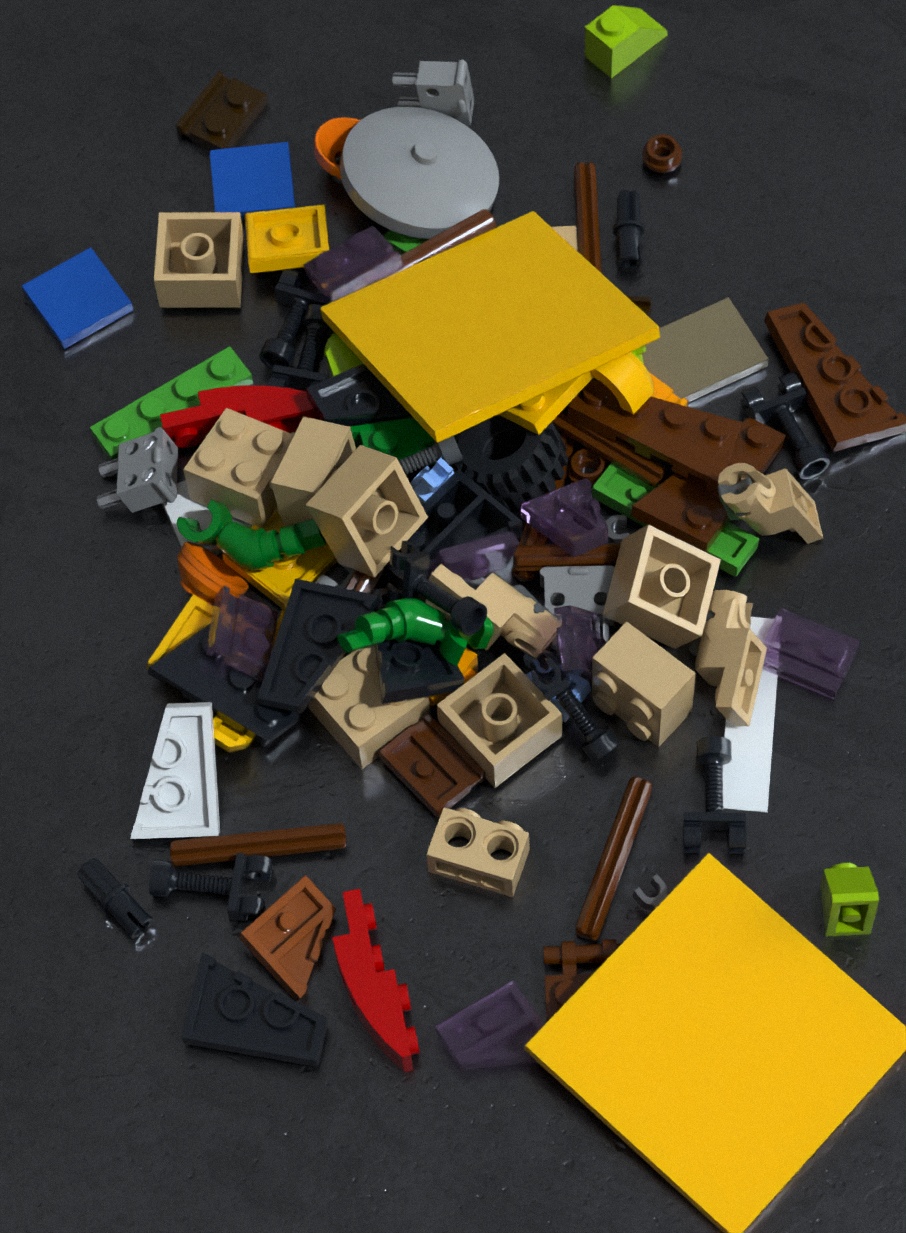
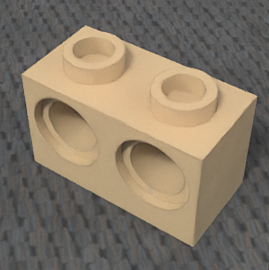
[426,807,530,897]

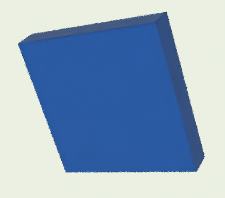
[210,142,295,220]
[22,247,133,349]

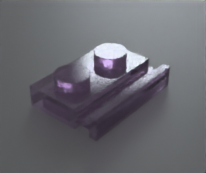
[304,226,404,302]
[206,585,278,681]
[554,605,606,678]
[762,608,860,700]

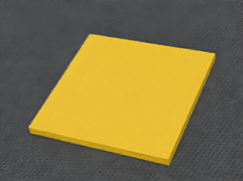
[320,211,660,443]
[524,853,906,1233]

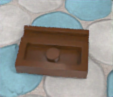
[379,713,486,818]

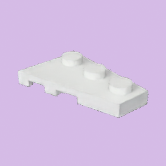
[130,702,220,839]

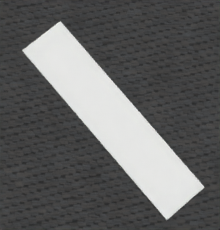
[723,617,782,812]

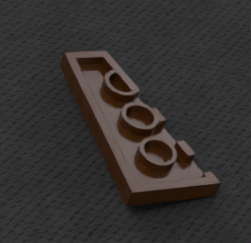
[764,302,906,452]
[567,380,742,494]
[630,417,786,552]

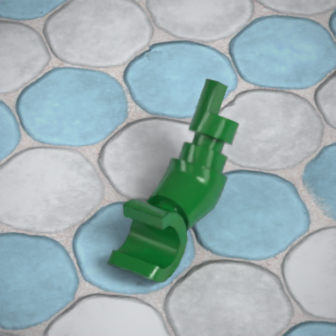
[177,499,326,570]
[337,598,493,667]

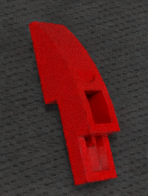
[160,385,320,448]
[332,889,420,1072]

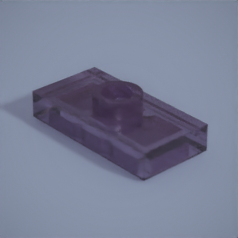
[428,532,519,580]

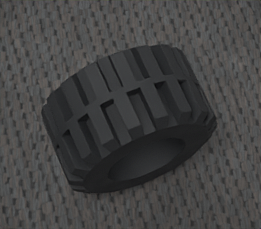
[454,415,568,511]

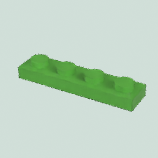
[90,346,253,460]
[591,463,759,577]

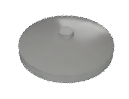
[340,107,499,239]

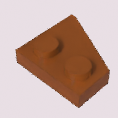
[238,875,336,1002]

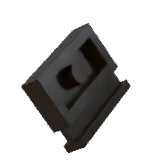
[176,71,267,151]

